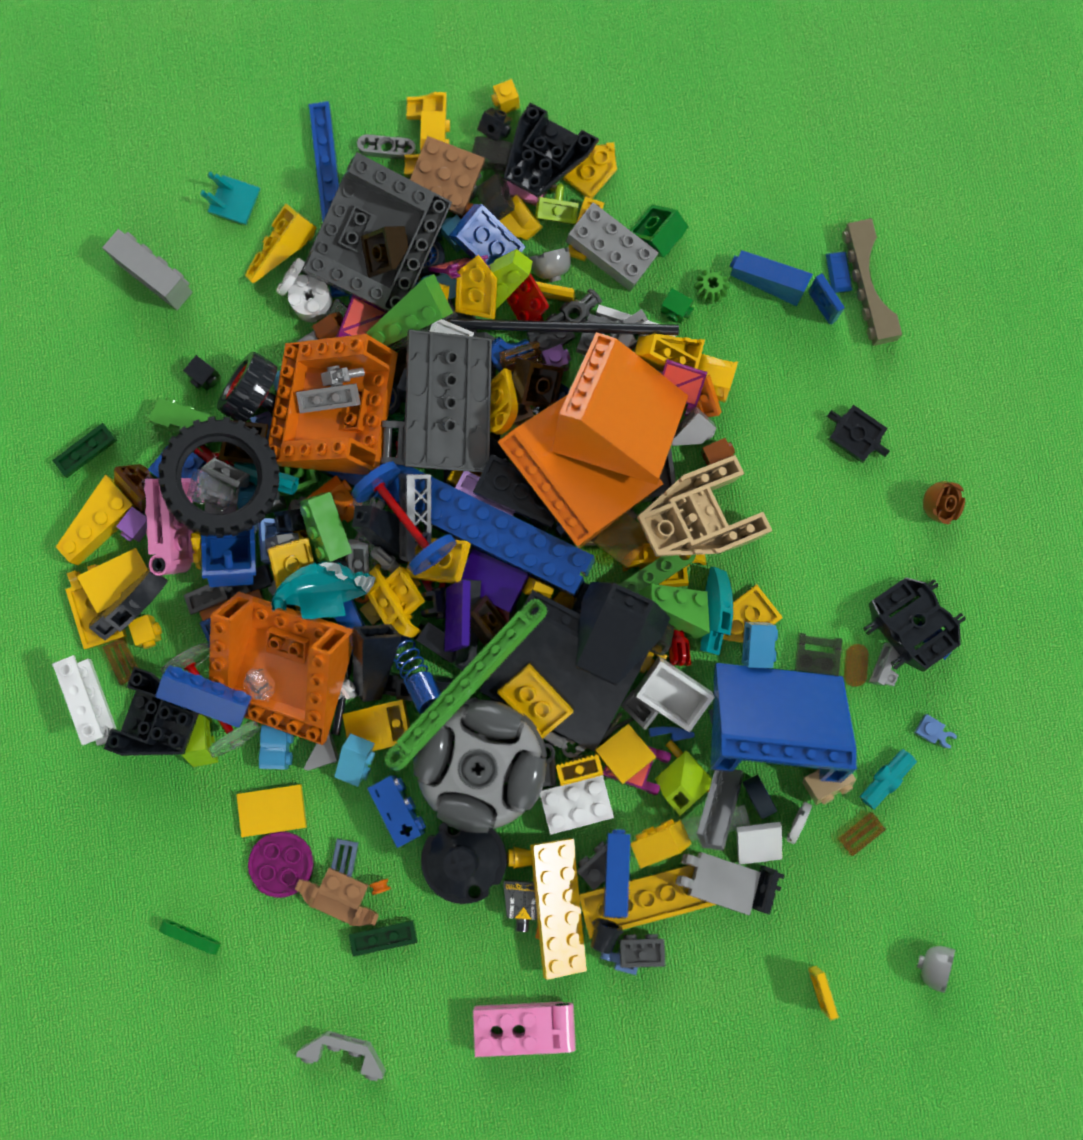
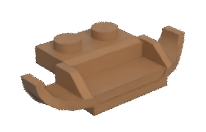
[295,867,379,926]

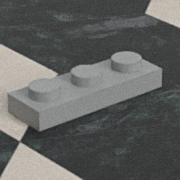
[296,383,361,413]

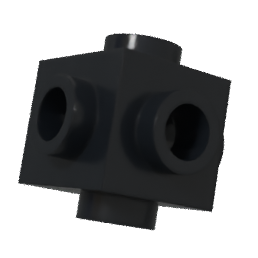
[477,108,512,142]

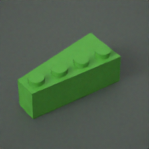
[366,274,453,346]

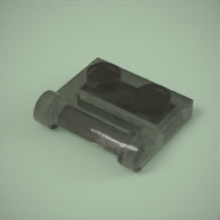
[794,633,842,676]

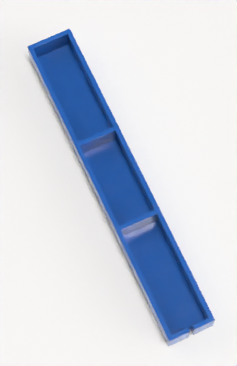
[318,453,595,598]

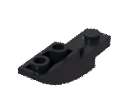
[89,569,168,640]
[383,672,455,701]

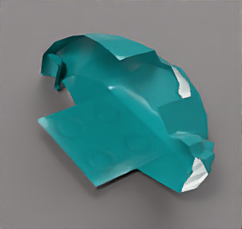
[271,561,376,620]

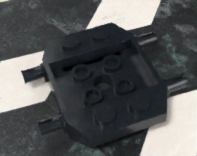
[863,577,966,672]

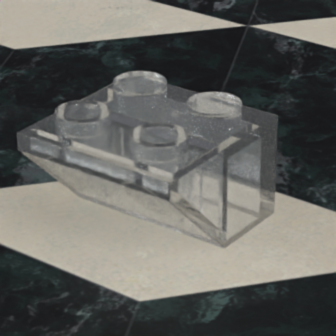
[186,469,239,511]

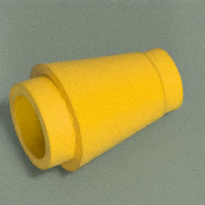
[507,847,532,869]

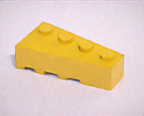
[56,475,138,565]

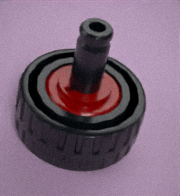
[217,352,277,421]

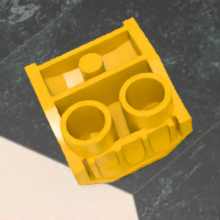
[698,354,738,402]

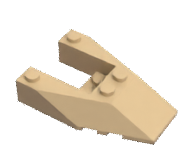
[637,455,773,556]

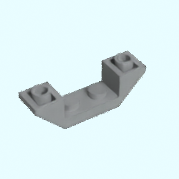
[296,1031,386,1081]

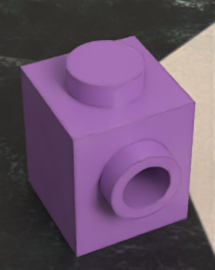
[542,344,571,372]
[116,506,147,542]

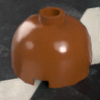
[923,481,965,524]

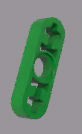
[159,919,221,955]

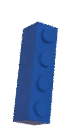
[156,665,252,728]

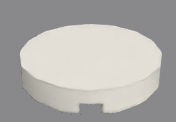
[276,258,305,296]
[786,802,812,844]

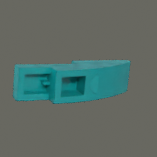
[700,566,733,655]

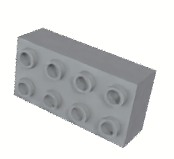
[566,202,658,291]
[102,229,193,310]

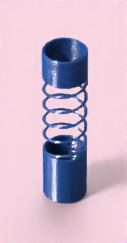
[382,623,441,715]

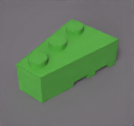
[148,397,216,448]
[300,492,352,562]
[639,584,710,639]

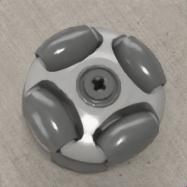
[413,697,547,833]

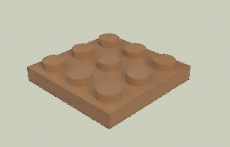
[410,136,485,217]

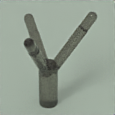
[599,713,634,745]

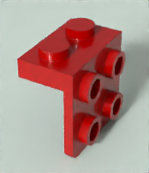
[506,273,549,321]

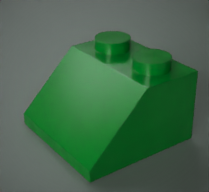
[630,204,689,258]

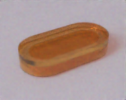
[844,644,869,687]

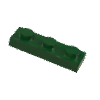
[52,423,118,478]
[349,920,418,957]

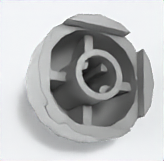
[529,247,571,283]
[917,946,955,993]

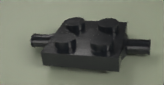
[827,405,890,463]

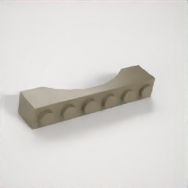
[842,218,902,346]

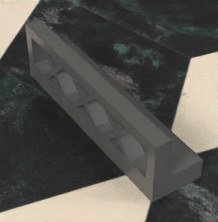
[399,474,431,562]
[697,769,744,851]

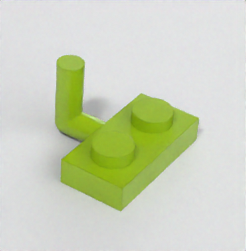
[535,184,579,224]

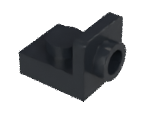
[274,509,306,533]

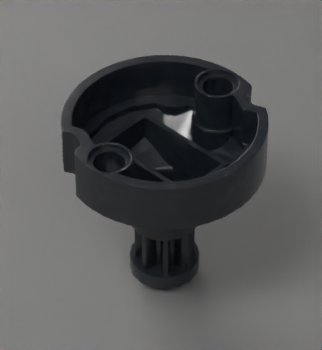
[421,822,507,904]

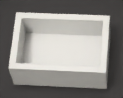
[634,656,715,732]
[540,775,614,835]

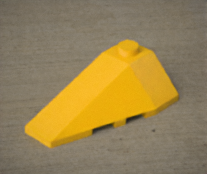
[245,204,317,283]

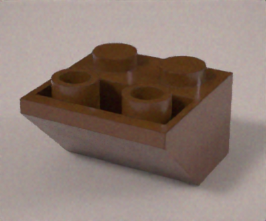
[114,464,154,513]

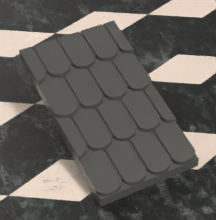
[404,329,492,472]

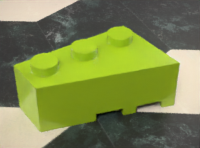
[488,249,533,309]
[182,713,219,767]

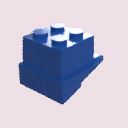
[201,526,256,587]

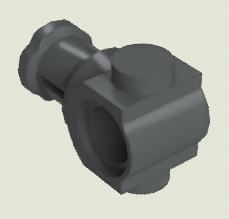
[559,288,602,322]

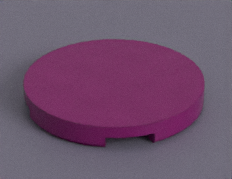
[248,831,314,898]

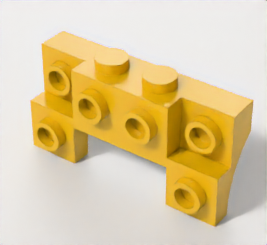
[404,92,450,177]

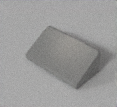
[201,458,250,488]
[347,539,370,573]

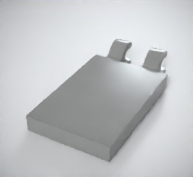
[675,852,761,915]

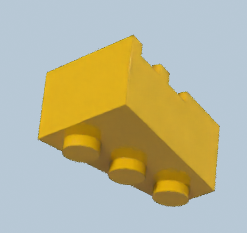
[634,334,705,372]

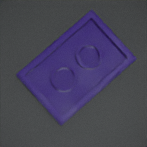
[462,549,530,613]
[445,580,471,652]

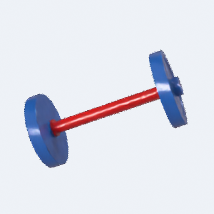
[351,461,457,575]

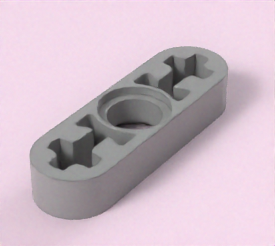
[357,135,416,160]

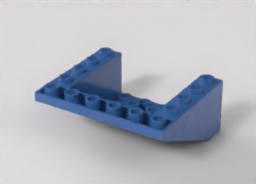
[711,663,857,783]

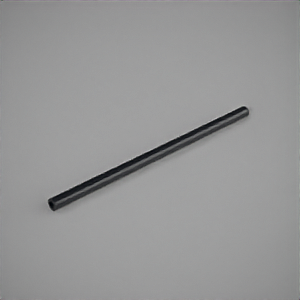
[448,318,679,336]

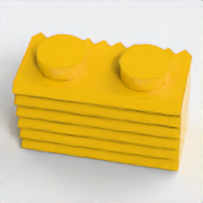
[556,754,604,786]

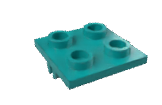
[200,172,260,225]

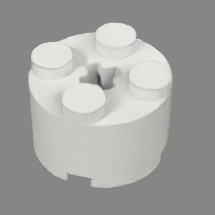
[288,274,333,323]

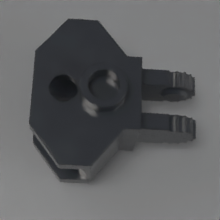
[421,587,446,619]

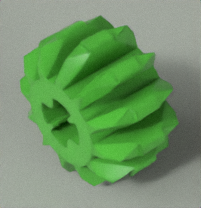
[694,268,730,304]

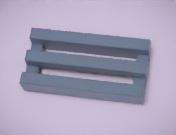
[331,839,359,877]

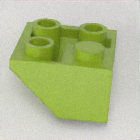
[655,750,712,815]

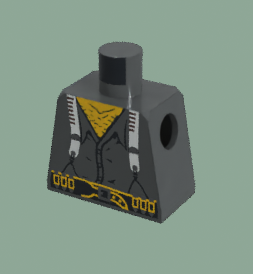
[504,879,538,932]

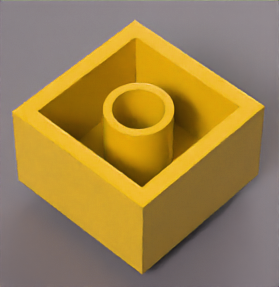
[630,819,691,868]

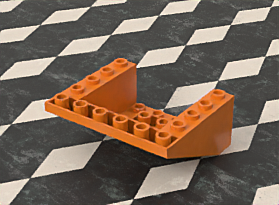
[552,332,688,485]
[268,334,398,475]
[498,395,664,549]
[209,592,353,745]

